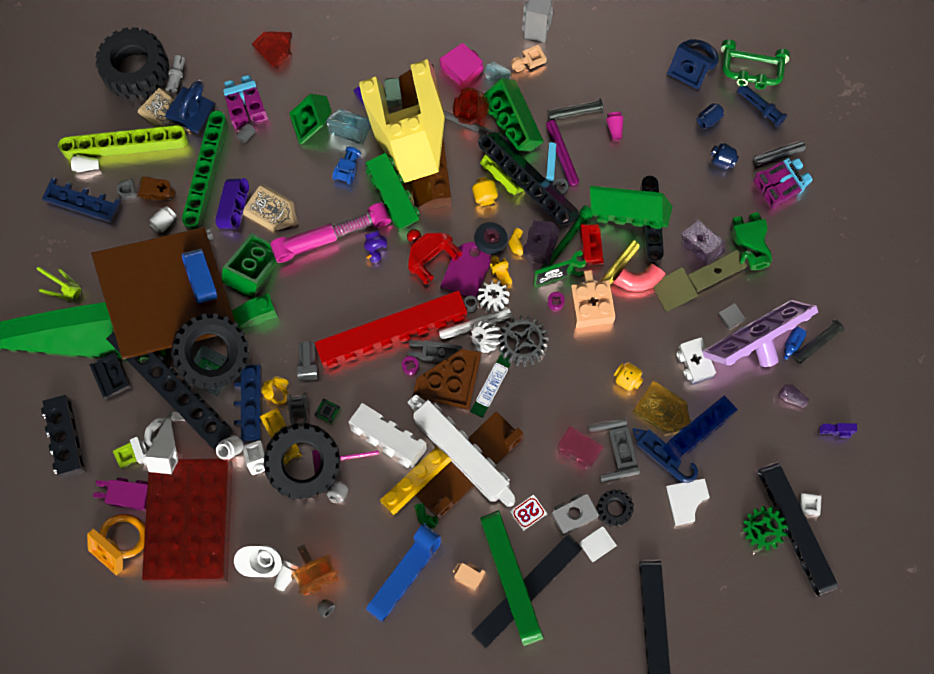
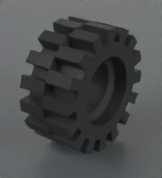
[597,489,634,527]

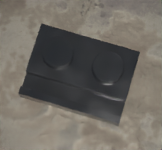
[89,352,131,400]

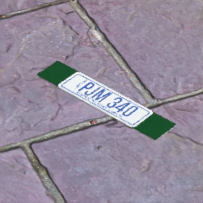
[470,352,511,418]

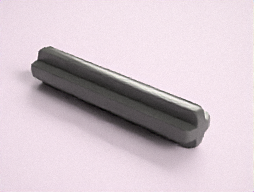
[753,140,806,166]

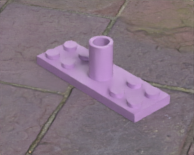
[702,300,818,367]

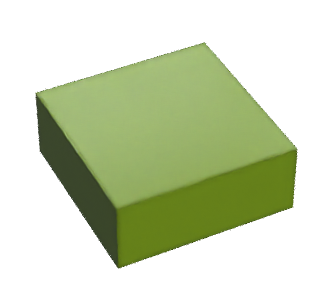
[113,442,137,469]

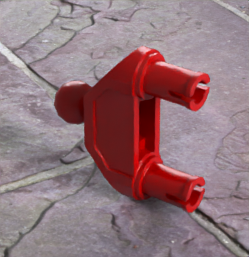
[407,229,463,285]

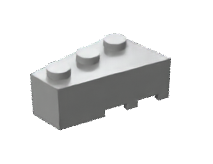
[522,0,554,43]

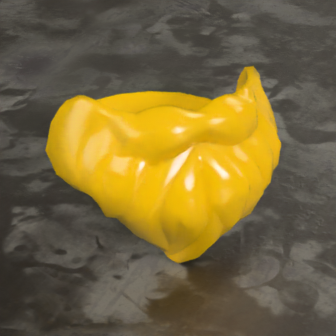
[261,376,289,405]

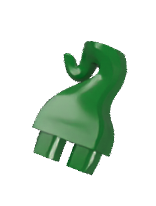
[731,212,772,270]

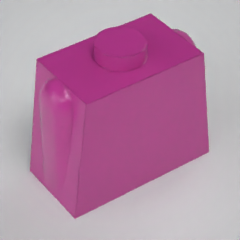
[439,43,484,90]

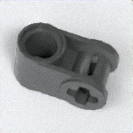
[287,392,310,424]

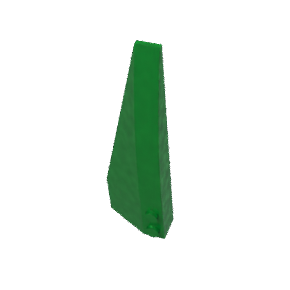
[0,302,167,361]

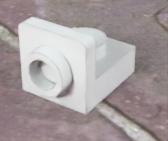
[130,437,148,466]
[243,440,265,475]

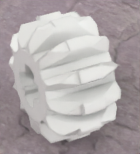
[477,280,510,312]
[470,320,502,353]

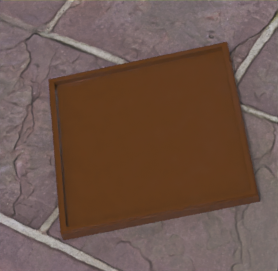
[91,227,235,360]

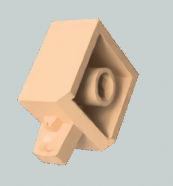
[570,270,615,328]

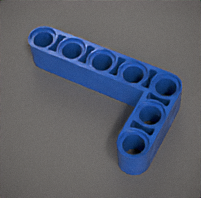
[366,524,442,622]

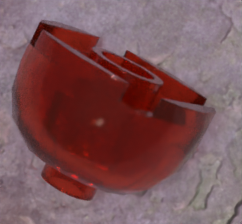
[453,87,489,125]

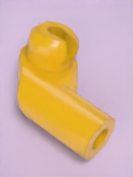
[508,228,525,255]

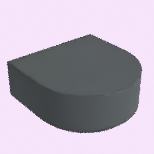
[116,178,138,200]

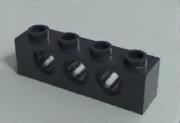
[41,395,86,479]

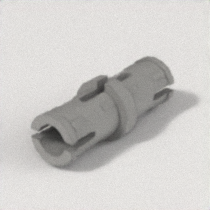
[166,55,186,93]

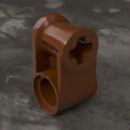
[137,176,176,201]

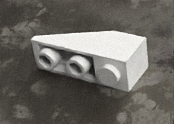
[144,418,178,474]

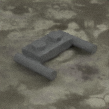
[587,417,640,482]

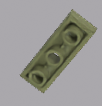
[688,250,747,292]

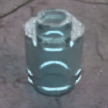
[484,61,512,83]

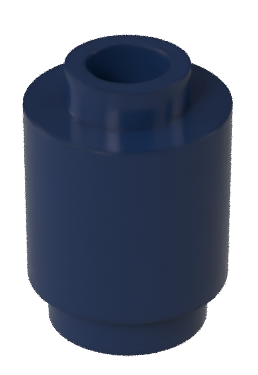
[696,103,724,129]

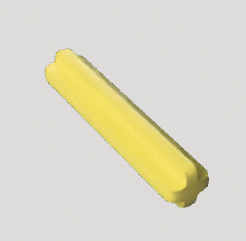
[601,240,640,285]

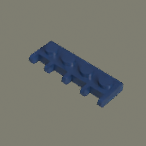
[42,177,121,223]
[234,365,262,443]

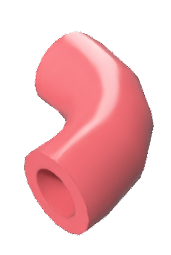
[613,263,665,292]

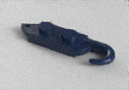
[632,428,698,483]

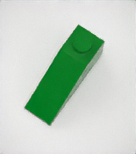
[232,293,278,330]

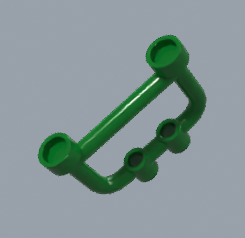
[721,39,790,90]

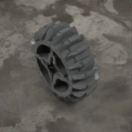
[498,315,549,367]

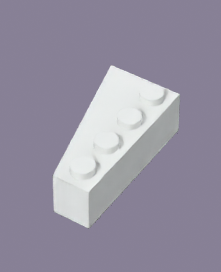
[349,403,427,469]

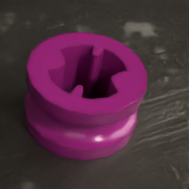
[548,292,565,311]
[401,356,419,375]

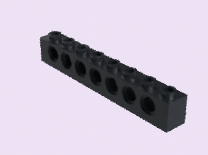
[106,332,233,451]

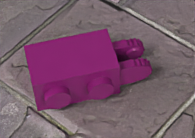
[93,477,153,511]

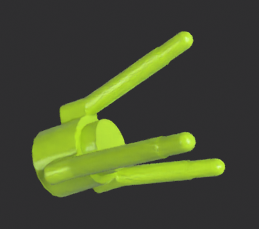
[37,267,82,302]

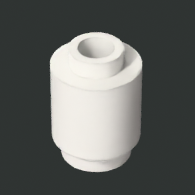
[149,206,177,233]
[216,436,243,460]

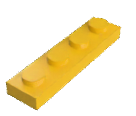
[379,446,451,515]

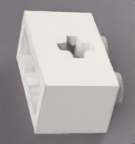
[676,337,716,385]

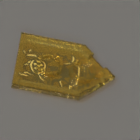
[633,380,693,434]

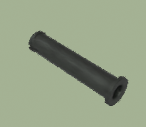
[548,98,604,121]
[792,319,845,365]

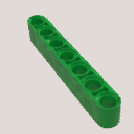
[182,111,228,231]
[480,510,544,646]

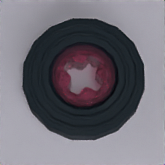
[474,222,508,254]

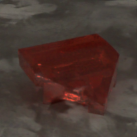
[252,32,292,69]

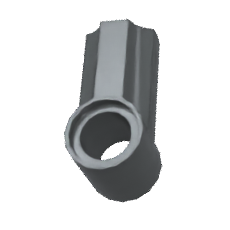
[297,341,319,381]

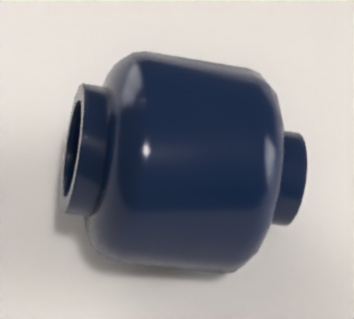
[710,143,739,170]

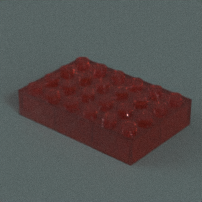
[142,458,233,583]

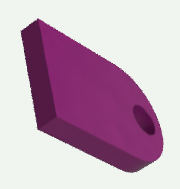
[440,242,490,299]

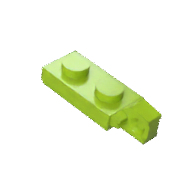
[480,154,524,195]

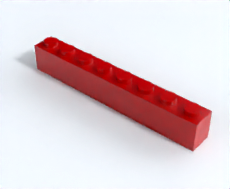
[314,290,467,368]

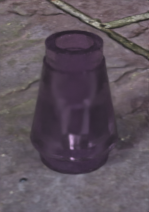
[778,383,810,409]

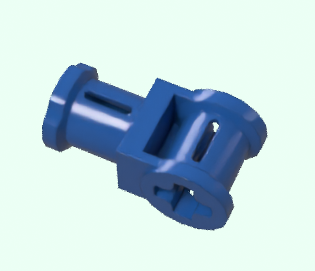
[332,146,361,185]

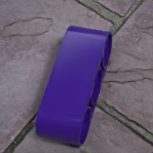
[215,178,249,229]

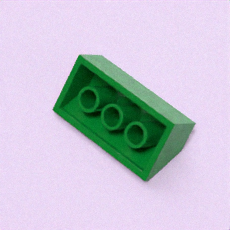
[590,186,673,229]

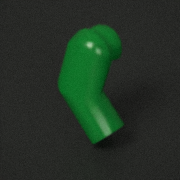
[414,503,438,529]

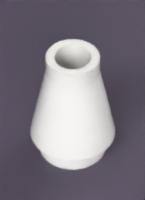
[71,154,99,173]
[274,559,299,591]

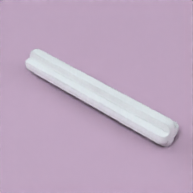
[439,308,512,340]

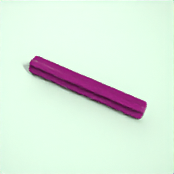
[546,120,579,186]

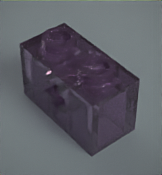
[523,220,560,265]
[681,220,725,265]

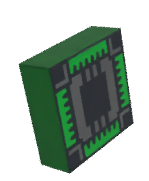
[314,398,341,425]

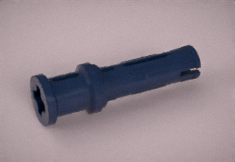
[737,85,788,128]

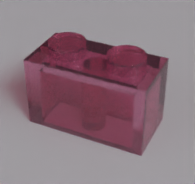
[557,426,604,470]

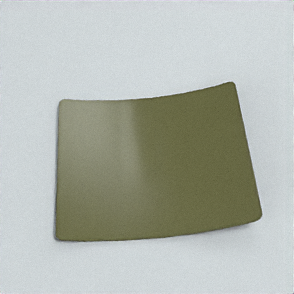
[653,267,698,312]

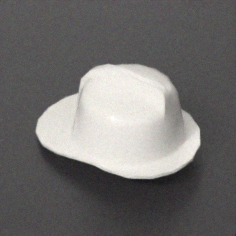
[234,545,282,577]

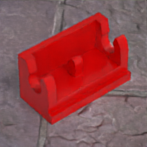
[580,224,604,266]

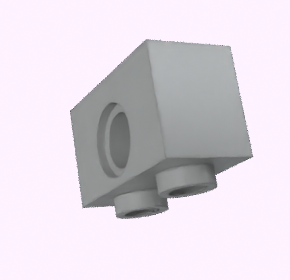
[551,494,599,536]

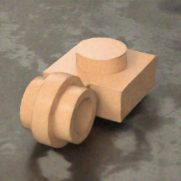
[511,44,547,72]

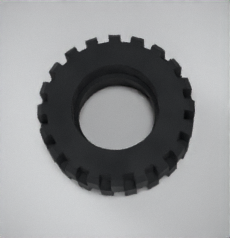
[95,27,170,100]
[264,423,341,500]

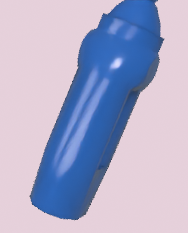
[784,327,806,360]

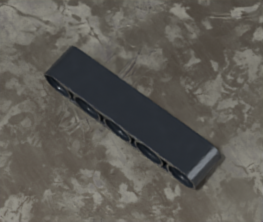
[640,175,664,267]

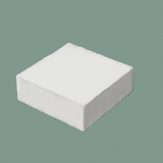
[718,303,746,330]
[799,493,821,516]

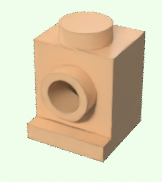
[453,562,485,591]

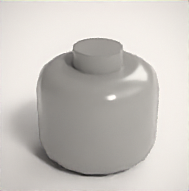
[326,481,349,503]

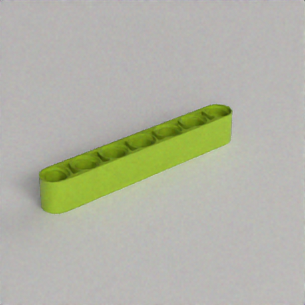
[58,125,189,159]

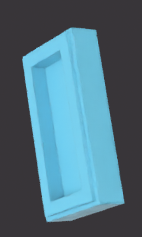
[546,142,556,184]

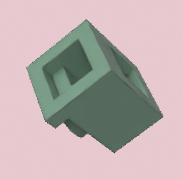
[383,78,402,108]

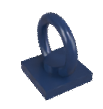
[667,39,719,90]
[165,80,216,134]

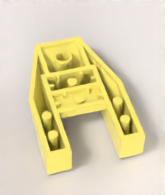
[359,59,445,183]

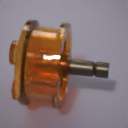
[290,544,340,596]

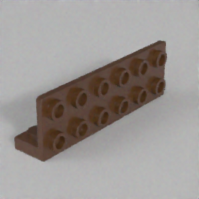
[415,412,524,520]

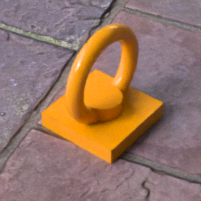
[87,514,148,576]

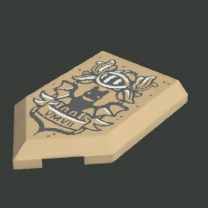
[138,87,190,132]
[243,184,299,232]

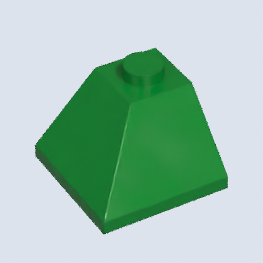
[289,94,332,144]

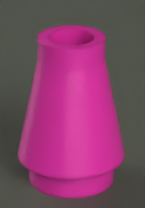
[606,112,624,140]

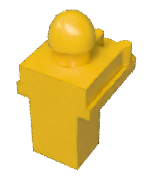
[490,255,512,286]

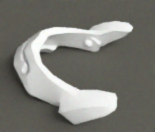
[144,412,185,460]

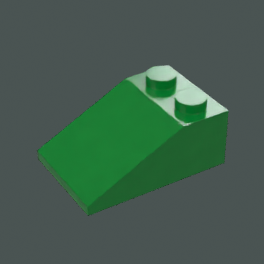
[221,233,277,298]

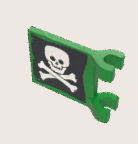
[533,251,586,287]

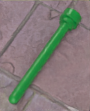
[540,205,594,269]

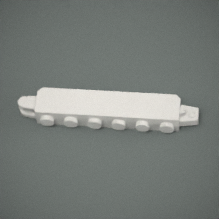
[408,395,516,507]

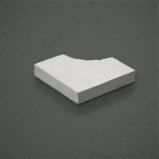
[665,479,710,526]

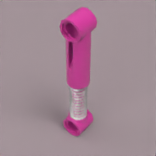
[270,203,391,263]

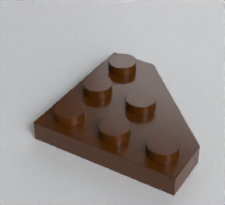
[412,349,482,410]

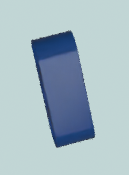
[182,249,217,304]

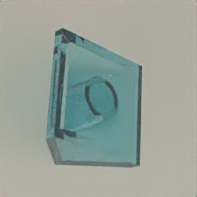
[326,108,371,145]

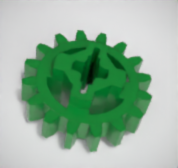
[743,506,789,551]

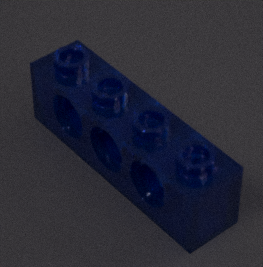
[663,395,738,463]

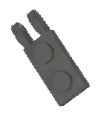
[406,340,462,363]

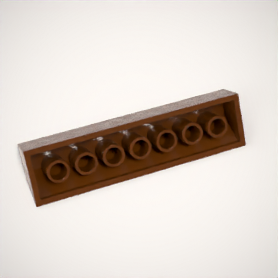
[399,64,452,210]

